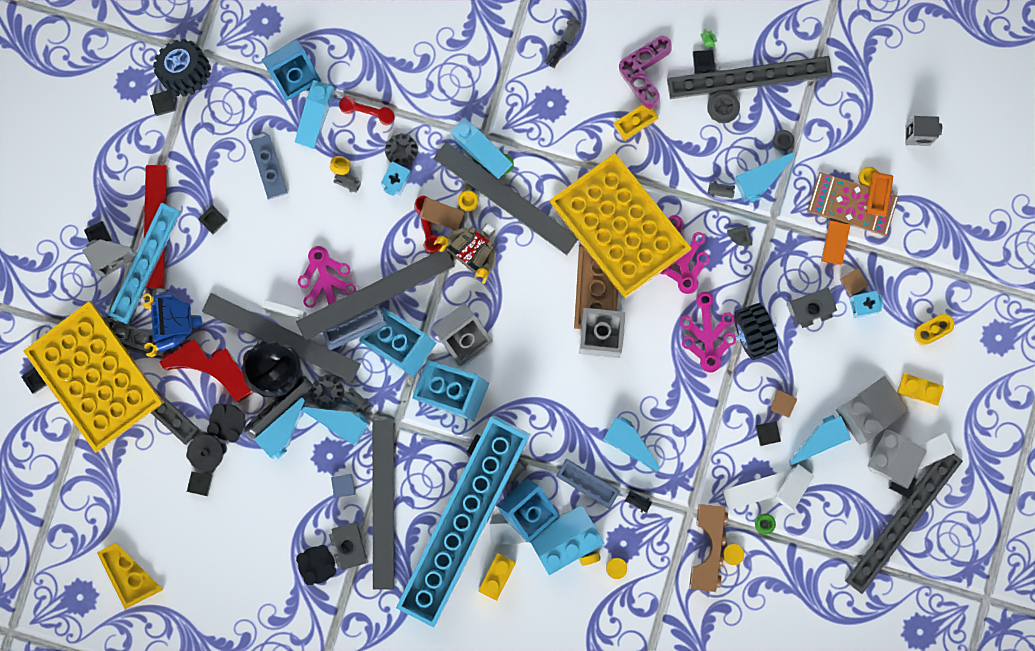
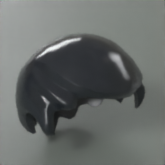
[241,339,301,398]

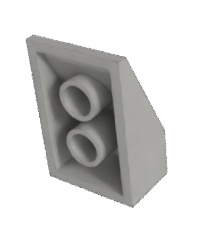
[835,376,909,445]

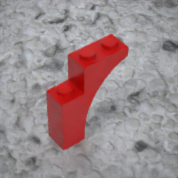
[159,339,255,403]

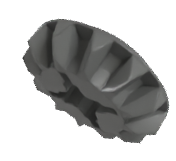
[707,91,740,124]
[385,133,418,166]
[310,375,344,409]

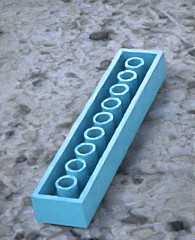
[396,415,531,628]

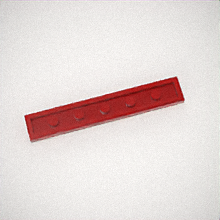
[144,165,168,289]

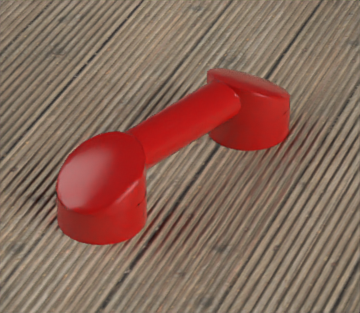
[339,96,395,126]
[414,196,441,253]

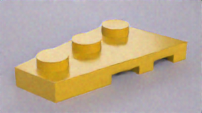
[96,543,163,610]

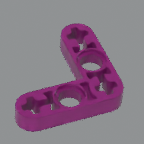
[619,36,672,109]

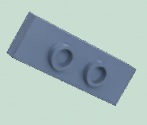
[250,135,288,200]
[323,305,387,350]
[556,458,620,509]

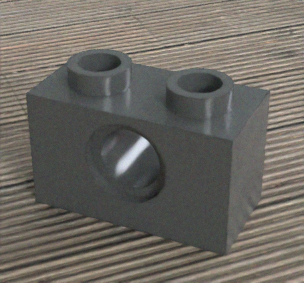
[905,116,943,146]
[786,287,838,329]
[329,522,368,570]

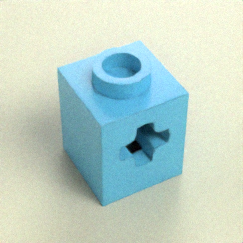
[381,161,412,196]
[849,291,884,319]

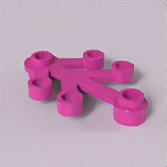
[660,215,710,294]
[297,246,357,308]
[680,292,736,373]

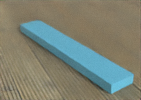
[108,202,181,325]

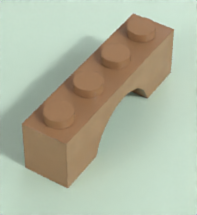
[689,504,728,592]

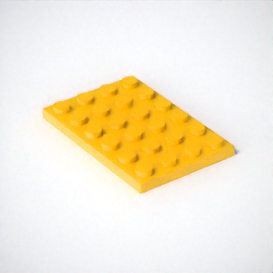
[549,153,691,299]
[23,301,164,453]

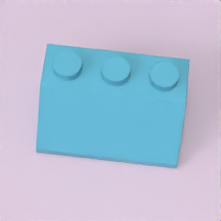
[530,505,605,575]

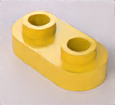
[914,314,955,345]

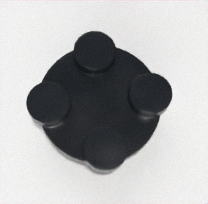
[207,403,246,443]
[186,431,227,473]
[296,545,337,585]

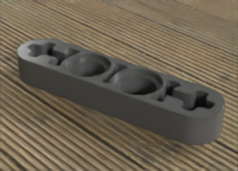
[103,317,170,356]
[244,376,312,439]

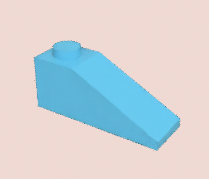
[295,80,335,149]
[450,118,513,179]
[734,152,795,203]
[254,398,307,459]
[301,407,370,446]
[789,414,851,465]
[603,416,660,472]

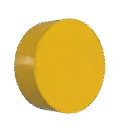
[329,156,351,175]
[858,167,879,187]
[458,190,479,212]
[723,544,744,565]
[579,551,601,566]
[606,558,627,579]

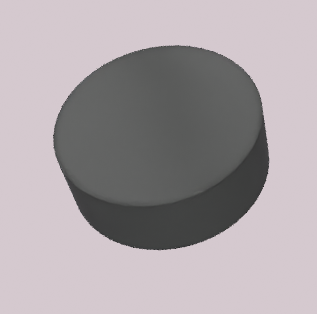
[773,130,794,151]

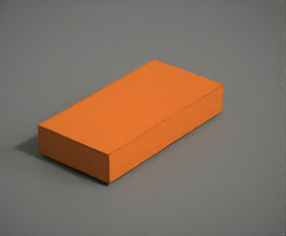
[865,172,894,217]
[821,220,851,266]

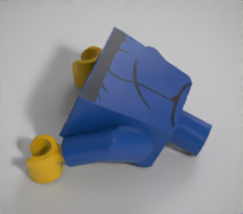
[141,293,202,357]

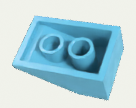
[359,307,437,377]
[412,360,490,422]

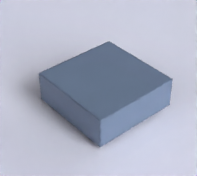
[331,474,355,498]

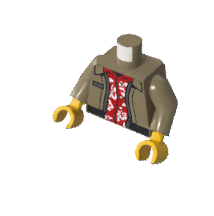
[434,223,496,284]

